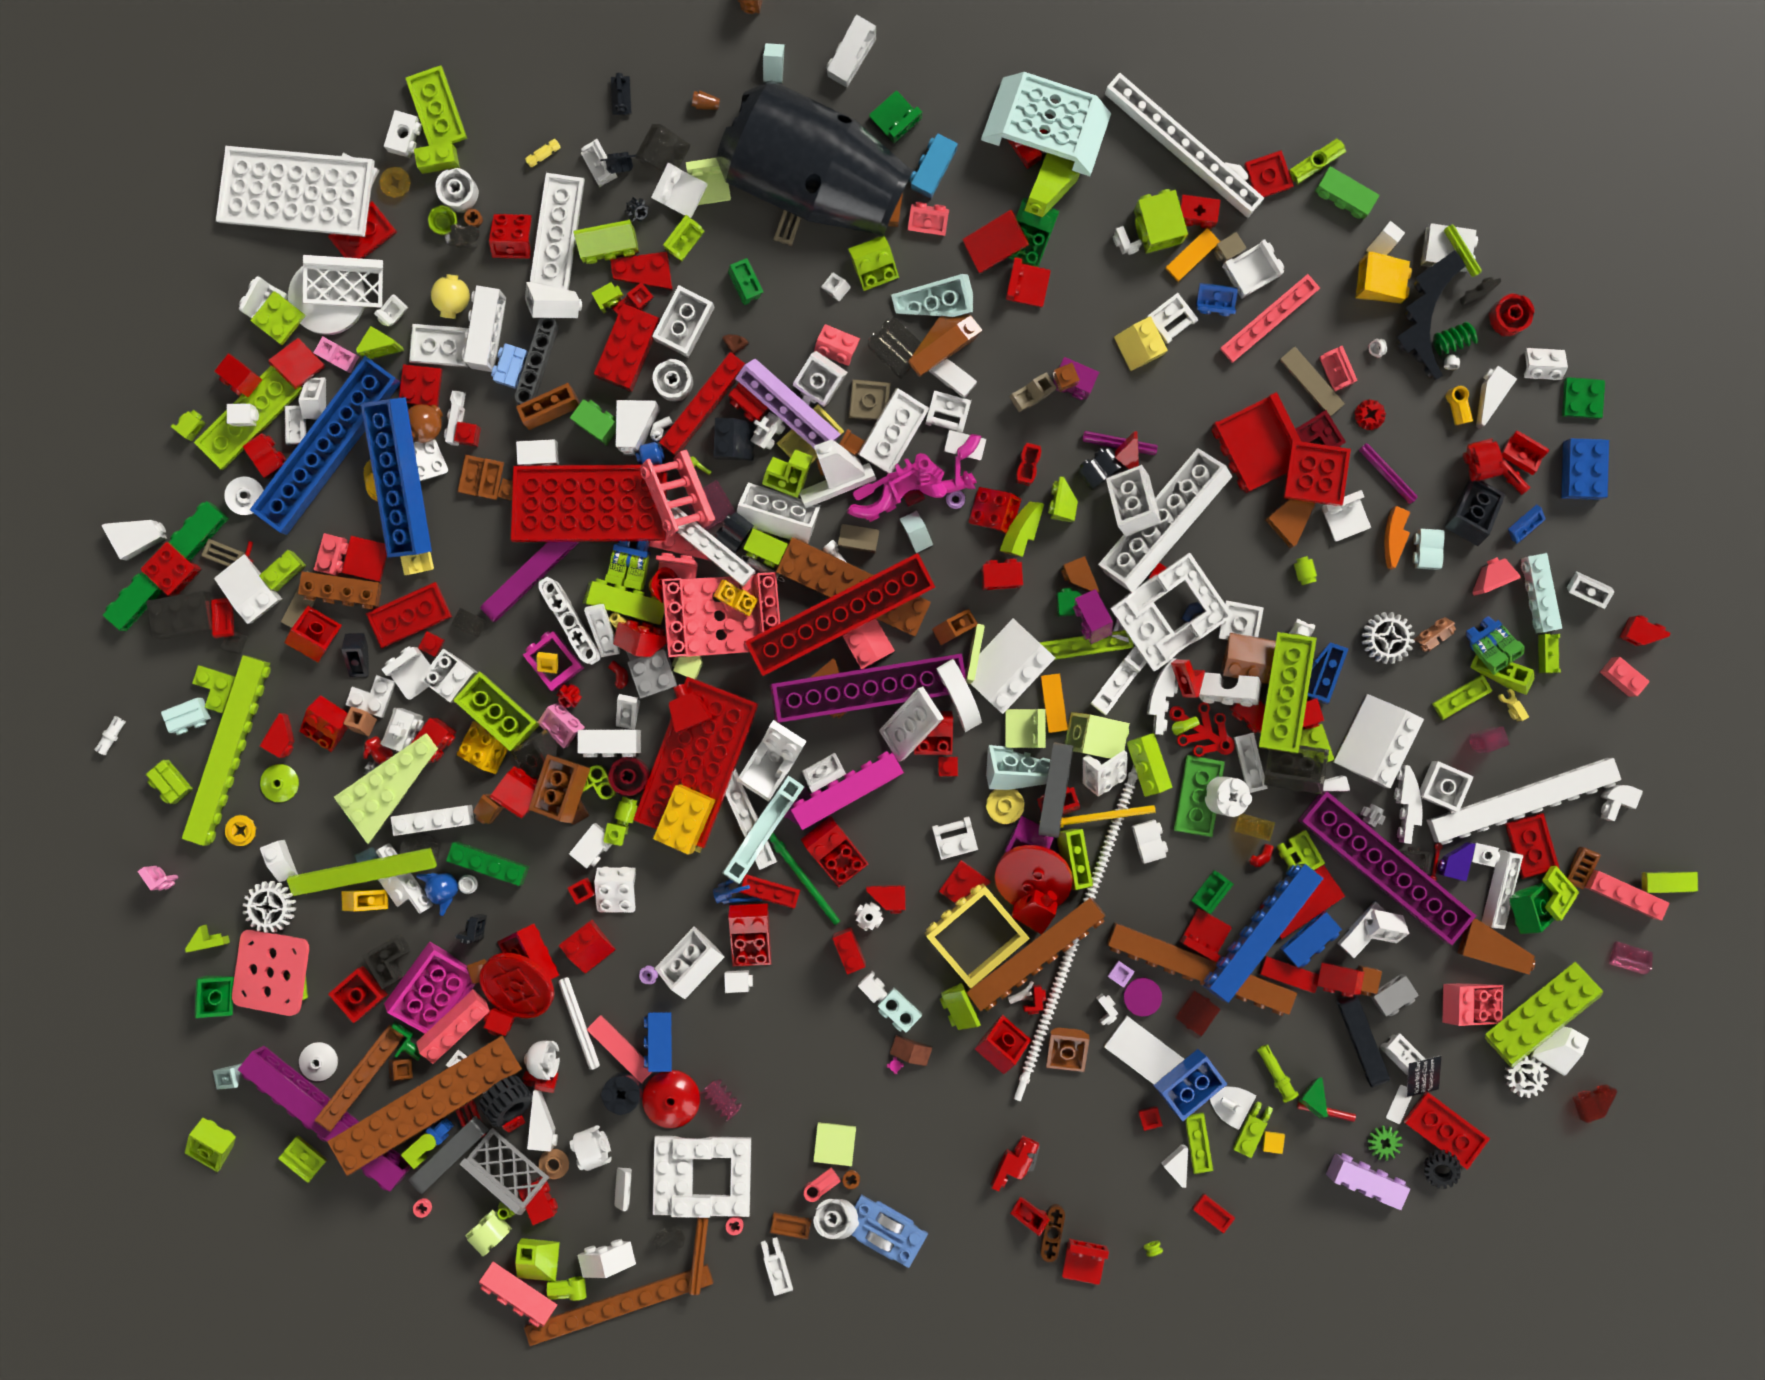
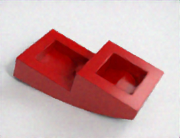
[612,282,654,316]

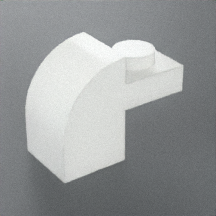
[1601,785,1643,821]

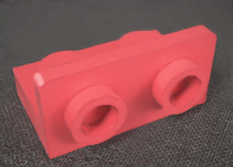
[908,202,949,236]
[314,533,349,576]

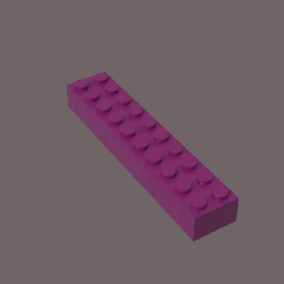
[769,654,967,723]
[1298,791,1477,945]
[238,1046,412,1192]

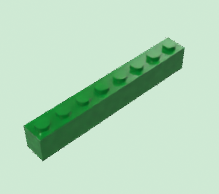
[103,501,229,632]

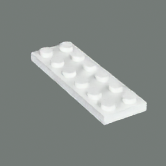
[530,173,585,290]

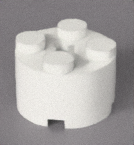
[436,168,479,213]
[653,359,693,401]
[1205,777,1252,817]
[570,1125,611,1171]
[813,1199,859,1239]

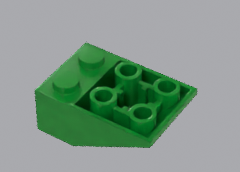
[1008,197,1060,267]

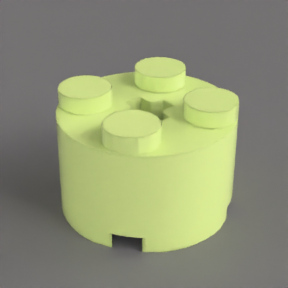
[465,1210,512,1257]

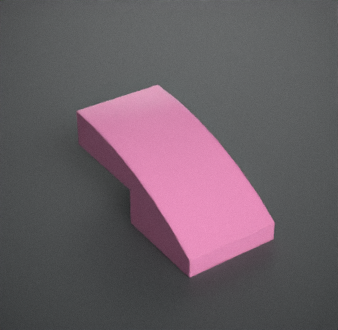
[313,337,359,373]

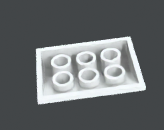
[965,619,1055,714]
[1333,694,1424,788]

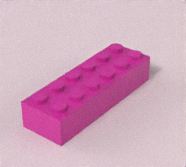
[791,751,904,830]

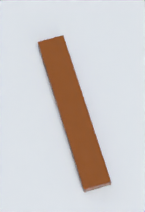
[314,1025,405,1132]

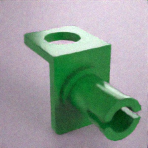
[392,1021,422,1061]

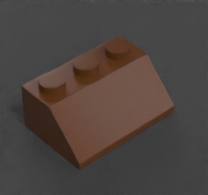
[1221,633,1276,684]
[528,754,590,823]

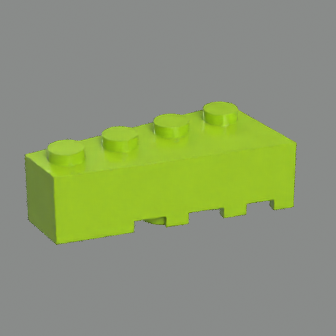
[583,578,664,625]

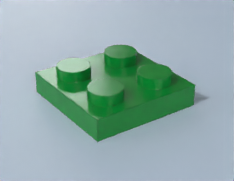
[1562,377,1605,419]

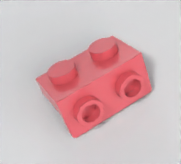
[814,324,860,366]

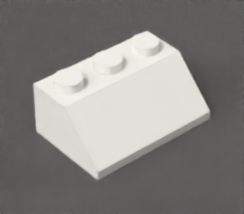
[655,927,724,999]

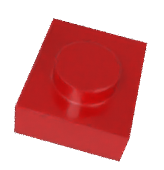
[1023,985,1046,1014]

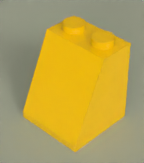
[1355,252,1412,304]

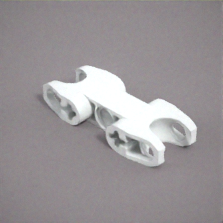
[539,577,601,665]

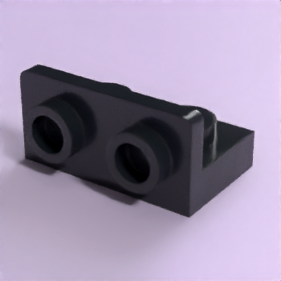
[455,914,487,944]

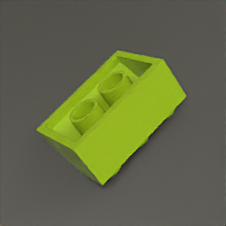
[573,220,639,264]

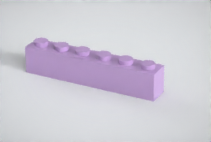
[735,359,841,449]

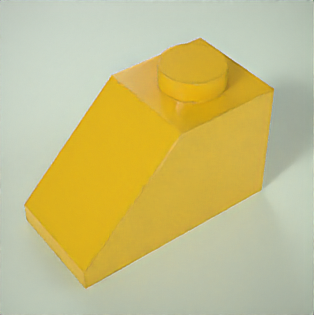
[342,889,388,912]

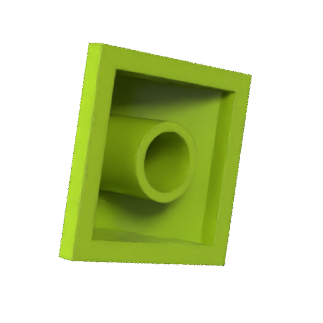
[356,326,404,359]

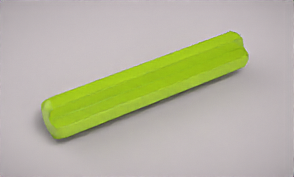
[1444,224,1482,277]

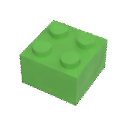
[570,399,616,446]

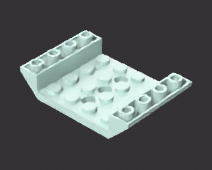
[981,72,1111,176]

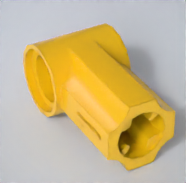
[1446,386,1473,426]

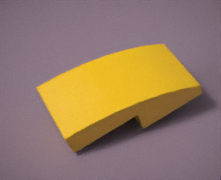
[713,580,758,616]

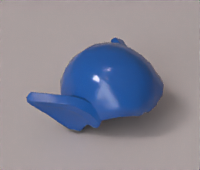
[416,873,459,916]

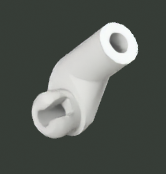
[1225,162,1248,181]
[650,416,673,441]

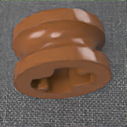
[464,209,483,228]
[843,1170,860,1189]

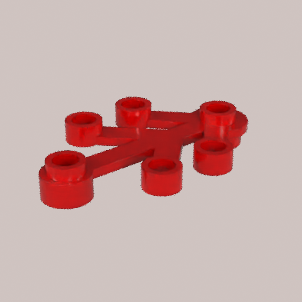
[1168,702,1235,757]

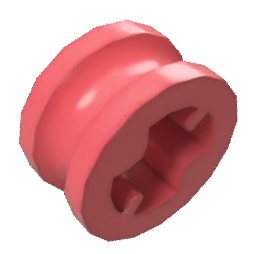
[413,1198,432,1218]
[726,1216,744,1235]

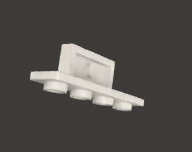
[376,843,433,914]

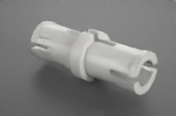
[94,716,126,755]

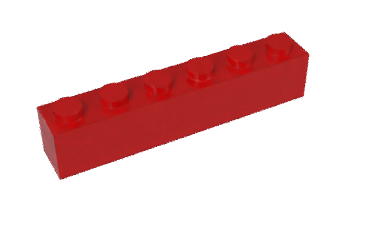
[659,352,745,456]

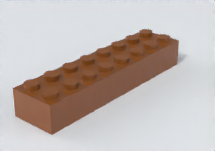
[966,897,1106,1011]

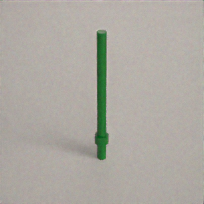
[769,833,840,926]

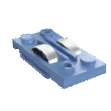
[851,1194,928,1268]

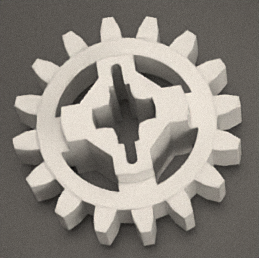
[1504,1056,1549,1098]

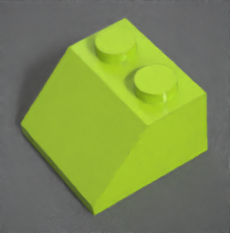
[185,1118,236,1172]

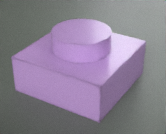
[1107,960,1134,987]

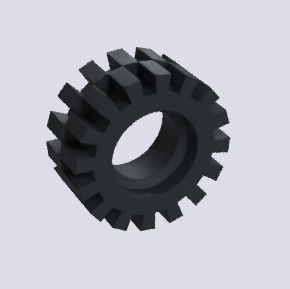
[1424,1150,1461,1189]

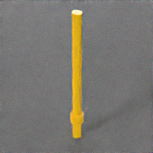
[1060,805,1156,828]

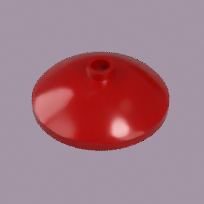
[642,1070,700,1128]

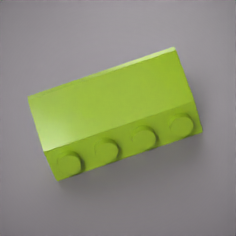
[453,671,540,751]

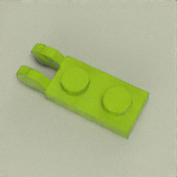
[1233,1101,1273,1158]

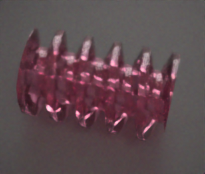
[700,1079,742,1122]

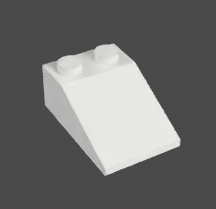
[214,554,282,624]

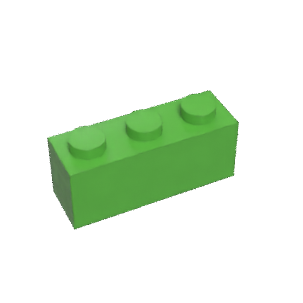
[1315,166,1380,220]

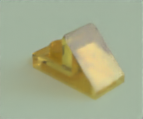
[1235,814,1275,841]

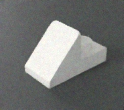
[616,694,640,730]

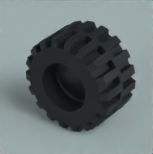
[479,1076,533,1127]

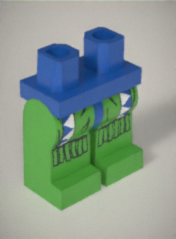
[1466,616,1525,675]

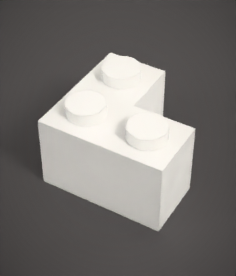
[577,1239,636,1278]

